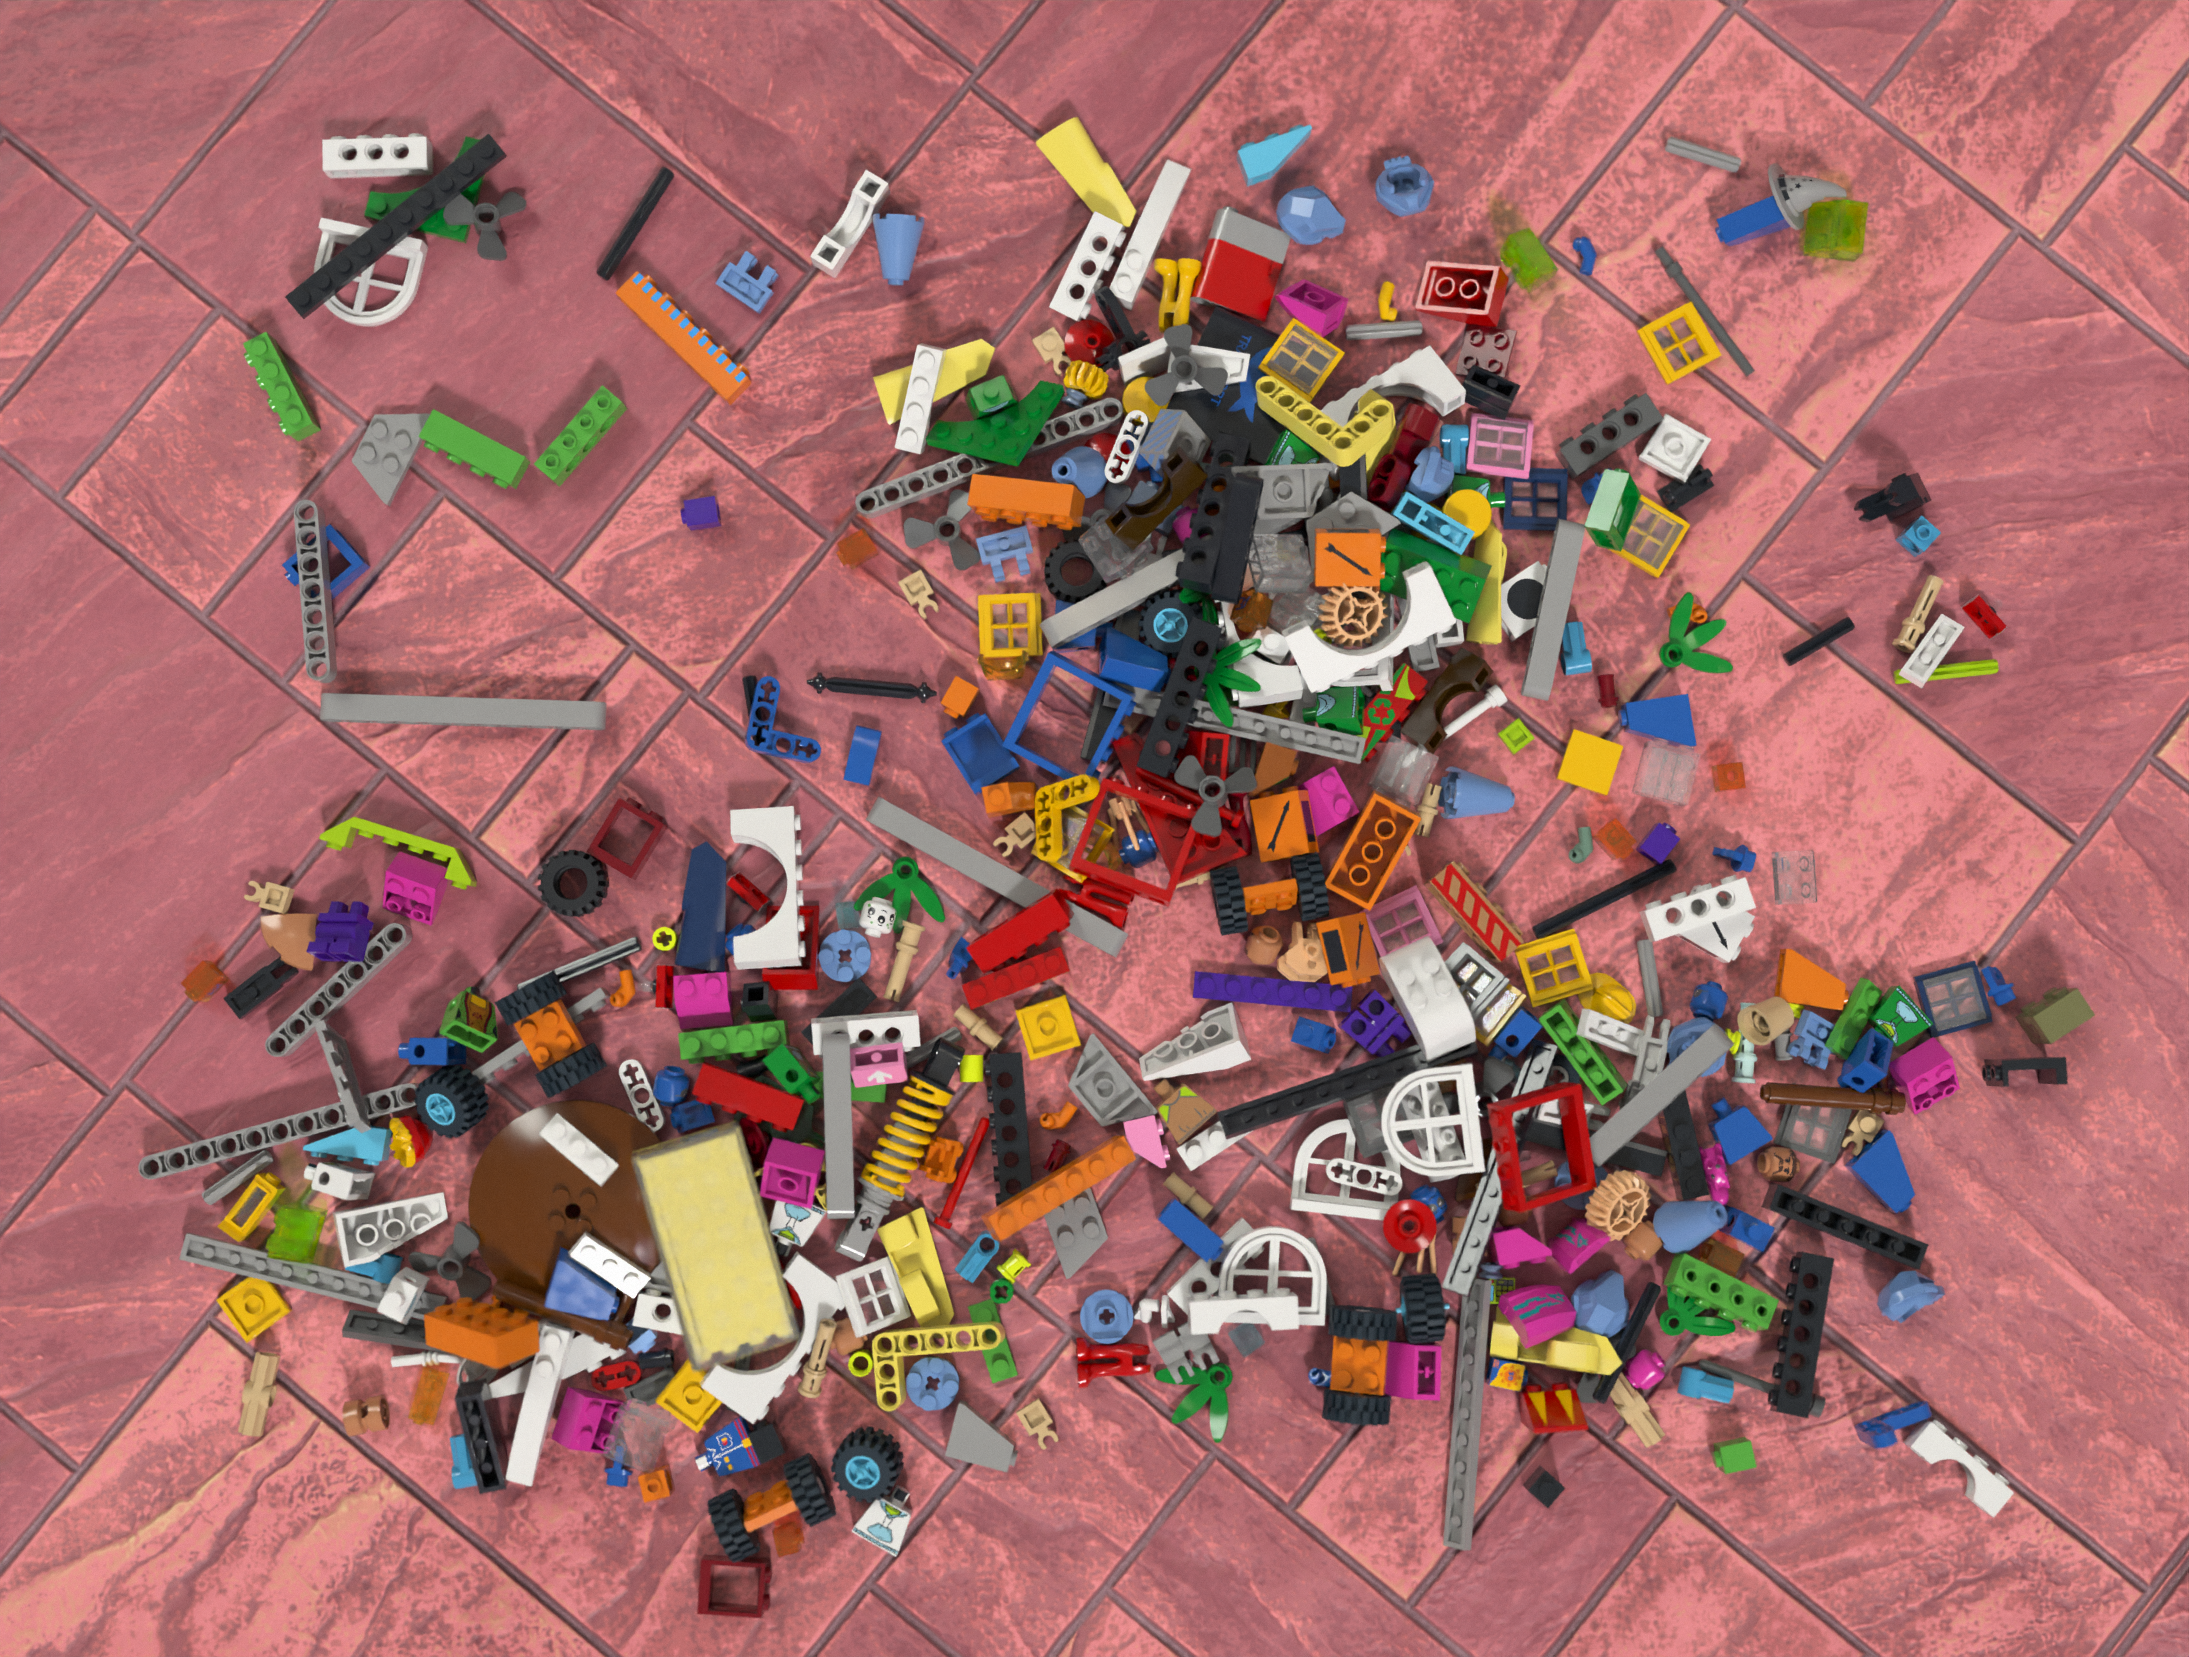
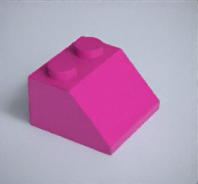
[1298,766,1359,837]
[673,972,734,1029]
[760,1138,825,1209]

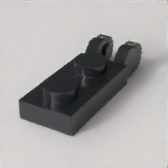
[223,956,299,1019]

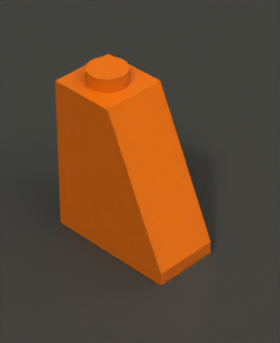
[981,782,1037,818]
[1774,949,1849,1011]

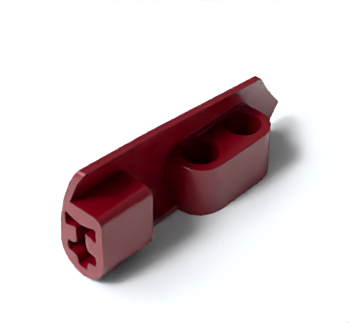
[1367,403,1443,513]

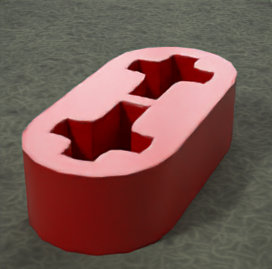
[591,1360,643,1391]

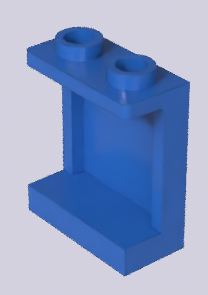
[941,713,1020,796]

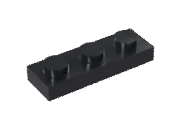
[801,978,877,1045]

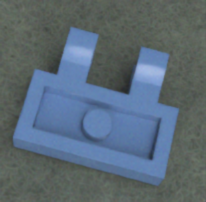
[716,251,779,314]
[976,526,1033,583]
[1786,1009,1835,1070]

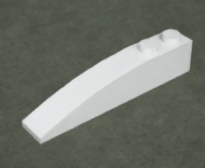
[1109,160,1191,311]
[488,1317,626,1398]
[505,1322,575,1486]

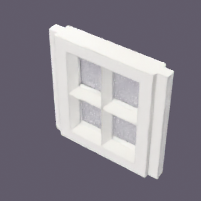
[835,1256,911,1338]

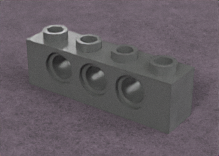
[1555,393,1664,480]

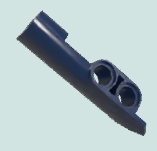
[674,841,727,973]

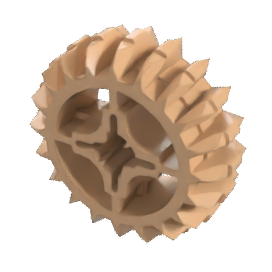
[1318,583,1388,647]
[1585,1170,1651,1241]

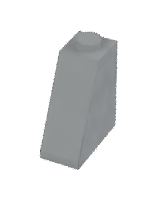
[945,1400,1018,1472]

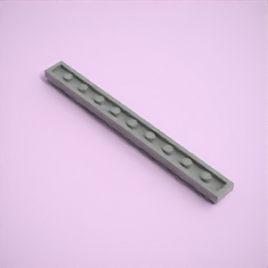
[1103,681,1366,764]
[179,1233,448,1320]
[1443,1278,1492,1551]

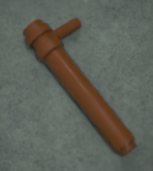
[1760,1073,1906,1115]
[492,1279,634,1351]

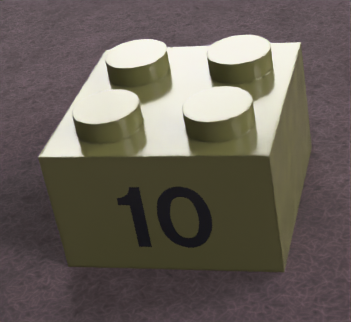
[2015,987,2095,1044]

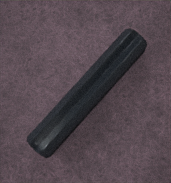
[1783,617,1855,666]
[742,676,765,753]

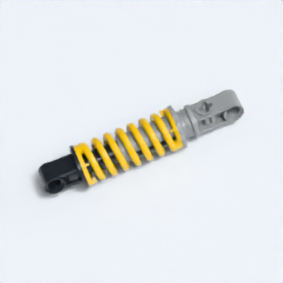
[835,1037,965,1262]

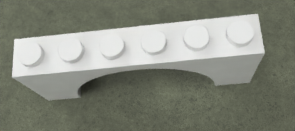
[1303,345,1466,482]
[1212,544,1303,709]
[1282,561,1457,693]
[730,806,806,970]
[700,1252,845,1424]

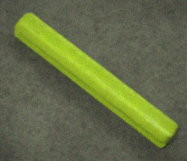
[1893,659,1999,684]

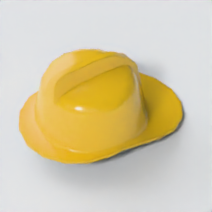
[1578,973,1636,1024]

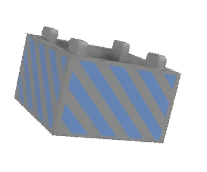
[1139,409,1211,478]

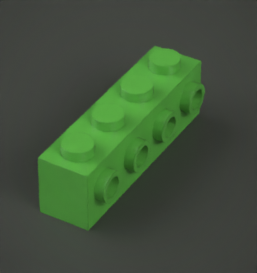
[243,332,321,442]
[418,409,530,489]
[678,1020,790,1064]
[1663,1253,1779,1333]

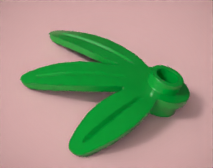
[1179,588,1225,634]
[1659,592,1733,673]
[1195,638,1262,727]
[854,856,946,934]
[1659,1286,1736,1336]
[1154,1362,1233,1443]

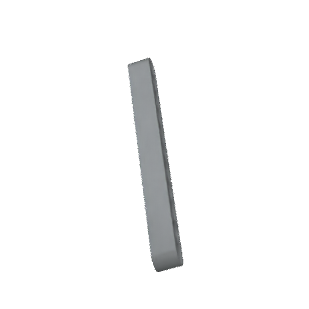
[855,398,1123,519]
[1040,518,1303,649]
[320,693,607,730]
[865,797,1128,958]
[138,1083,419,1180]

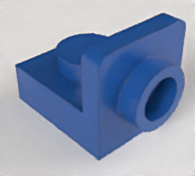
[670,1100,715,1133]

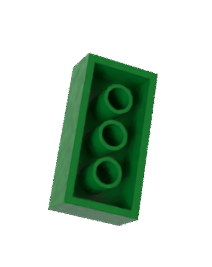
[1379,528,1492,623]

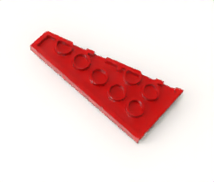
[1112,733,1247,885]

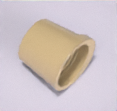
[1737,997,1794,1045]

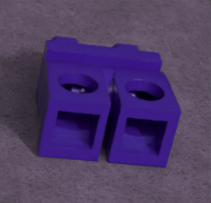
[306,901,374,962]
[1338,989,1411,1057]

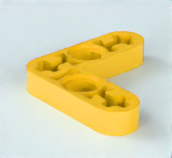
[1035,774,1100,863]

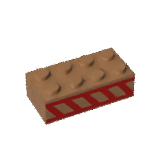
[1423,861,1524,963]

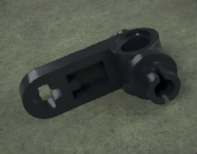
[1095,286,1151,372]

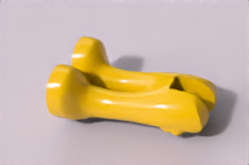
[1154,258,1201,333]

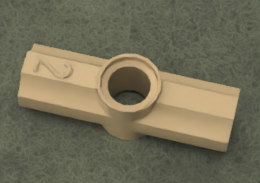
[238,1352,281,1437]
[1599,1372,1665,1448]

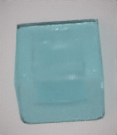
[835,901,860,930]
[1228,1323,1265,1358]

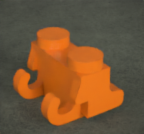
[918,1136,963,1184]

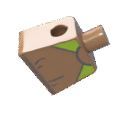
[1153,1078,1217,1145]

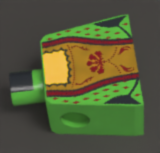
[439,987,498,1053]

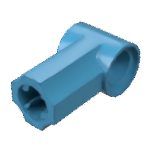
[1440,425,1469,476]
[1561,622,1592,676]
[955,1230,1000,1283]
[345,1253,403,1284]
[1677,1366,1734,1403]
[450,1434,477,1489]

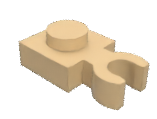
[1032,327,1071,377]
[898,569,939,620]
[993,812,1036,857]
[244,881,295,914]
[1840,1110,1885,1156]
[1016,1398,1058,1450]

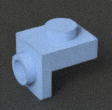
[625,1318,657,1354]

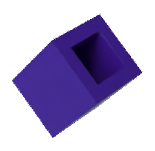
[680,496,722,531]
[1636,823,1680,865]

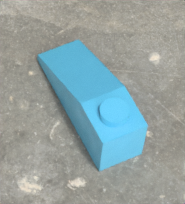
[1390,492,1475,555]

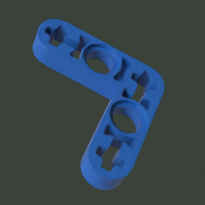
[745,676,821,763]
[1854,1401,1932,1449]

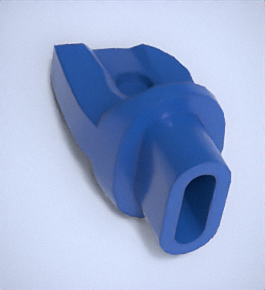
[1581,468,1614,505]
[1712,845,1756,872]
[946,937,972,979]
[1981,966,2016,1007]
[604,1446,633,1487]

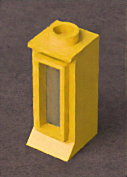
[217,1172,286,1242]

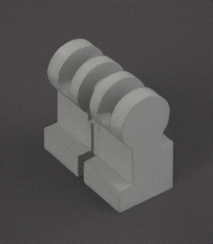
[1152,1321,1220,1384]

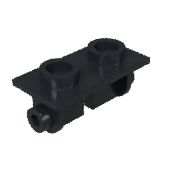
[1656,464,1715,513]

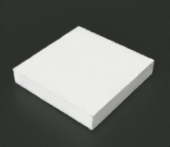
[1118,337,1171,387]
[1639,414,1711,485]

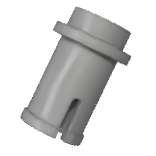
[1774,1028,1793,1061]
[1618,1080,1645,1110]

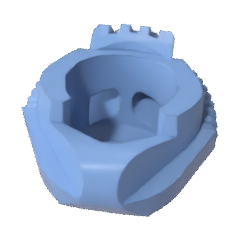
[1375,156,1434,217]
[1276,185,1346,245]
[1405,446,1454,503]
[1667,1017,1727,1077]
[1571,1269,1630,1338]
[1877,1271,1945,1323]

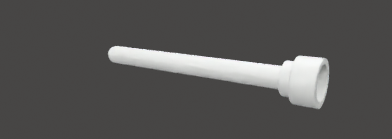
[1399,684,1508,769]

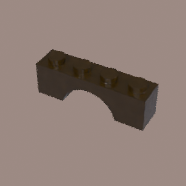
[1105,446,1208,550]
[1400,647,1493,755]

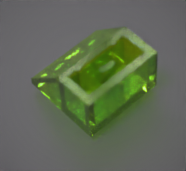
[1803,199,1868,262]
[1500,227,1558,293]
[266,1202,328,1264]

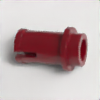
[1597,674,1619,708]
[1043,1139,1071,1173]

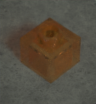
[1712,762,1746,793]
[772,1521,805,1558]

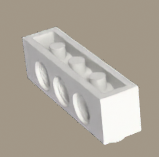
[322,134,433,178]
[1049,212,1126,322]
[1639,875,1756,942]
[811,1010,920,1058]
[1395,1081,1465,1183]
[1167,1217,1265,1315]
[632,1289,685,1335]

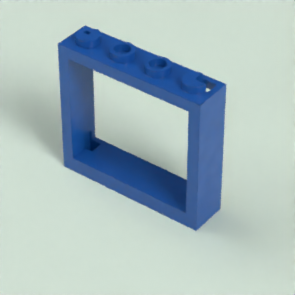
[1002,651,1137,789]

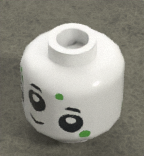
[859,897,897,938]

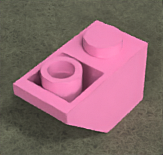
[1123,1115,1170,1168]

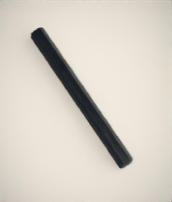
[1532,859,1677,939]

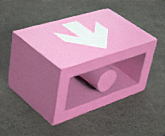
[850,1042,908,1088]

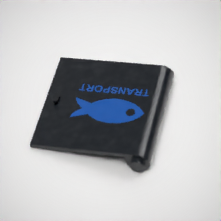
[1166,306,1329,466]

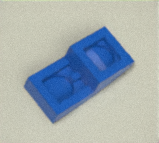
[843,725,882,786]

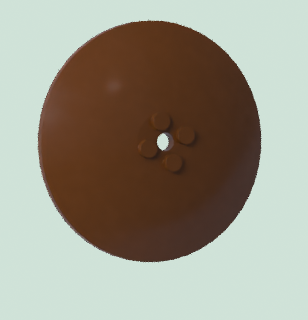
[468,1100,663,1303]

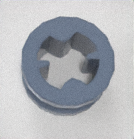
[1061,388,1088,410]
[1479,1262,1503,1279]

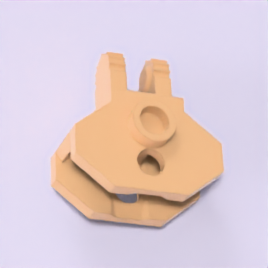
[1277,922,1328,982]

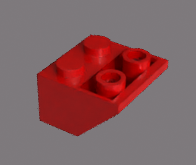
[1177,731,1231,782]

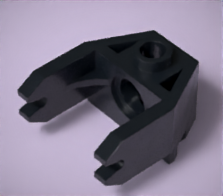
[1854,473,1932,523]

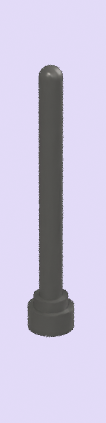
[1699,1359,1826,1418]

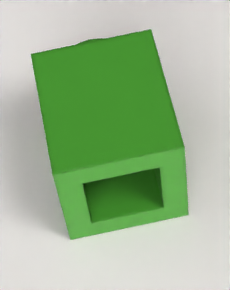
[1712,1437,1757,1474]

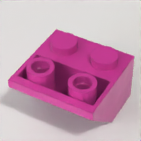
[382,851,448,925]
[1889,1037,1960,1115]
[1489,1226,1552,1269]
[1385,1341,1442,1401]
[551,1387,628,1455]

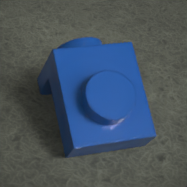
[1291,1016,1336,1054]

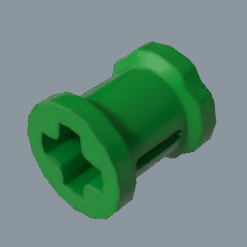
[990,1278,1014,1304]

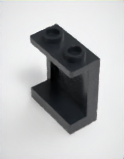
[1982,1057,2068,1087]

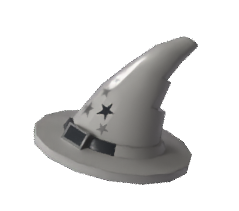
[1768,163,1847,230]

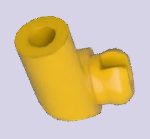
[1378,282,1398,322]

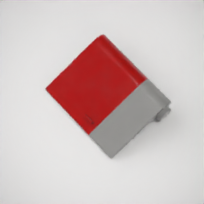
[1190,206,1291,323]

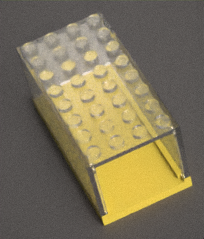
[632,1121,800,1372]

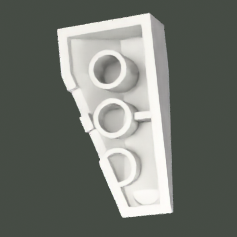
[1139,1002,1251,1081]
[333,1192,448,1267]

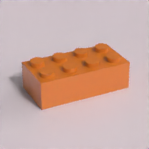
[967,474,1085,530]
[1325,790,1422,911]
[424,1297,540,1369]

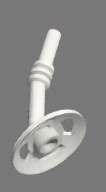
[391,1350,499,1386]

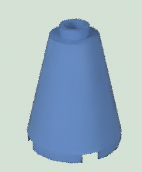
[873,214,925,285]
[1052,446,1108,499]
[1438,766,1515,819]
[1653,1201,1727,1254]

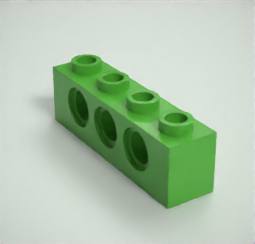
[534,385,627,487]
[1538,999,1627,1105]

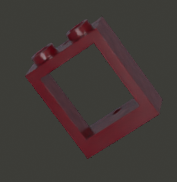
[586,797,668,880]
[697,1554,772,1618]

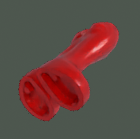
[1059,874,1135,930]
[1076,1337,1151,1388]

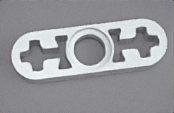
[1105,410,1150,484]
[619,1059,666,1132]
[1326,1158,1402,1195]

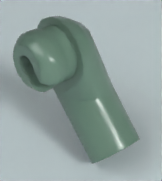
[1568,827,1594,864]

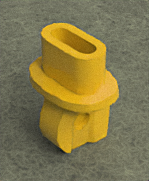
[1262,701,1290,719]

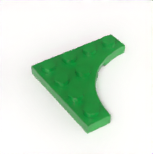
[364,136,485,243]
[926,380,1065,467]

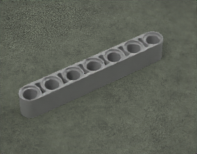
[294,500,337,683]
[1521,519,1585,701]
[265,923,413,1057]
[1589,1024,1734,1168]
[822,1033,854,1219]

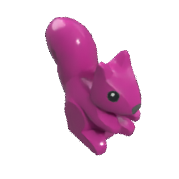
[1699,1143,1730,1207]

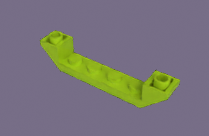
[319,817,477,890]

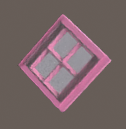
[1466,413,1534,479]
[1359,885,1443,958]

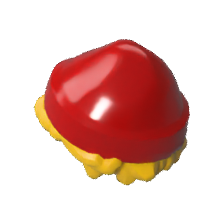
[389,1115,433,1168]

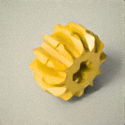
[1064,360,1109,400]

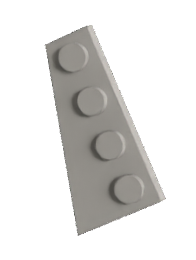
[314,1020,371,1133]

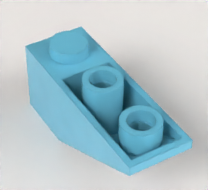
[1236,124,1312,187]
[303,1125,393,1165]

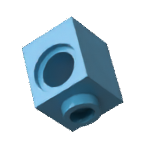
[1895,515,1941,557]

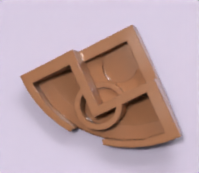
[260,914,317,971]

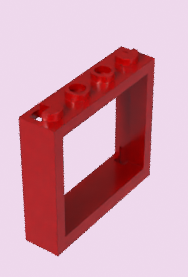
[1069,777,1199,907]
[1488,1082,1597,1213]

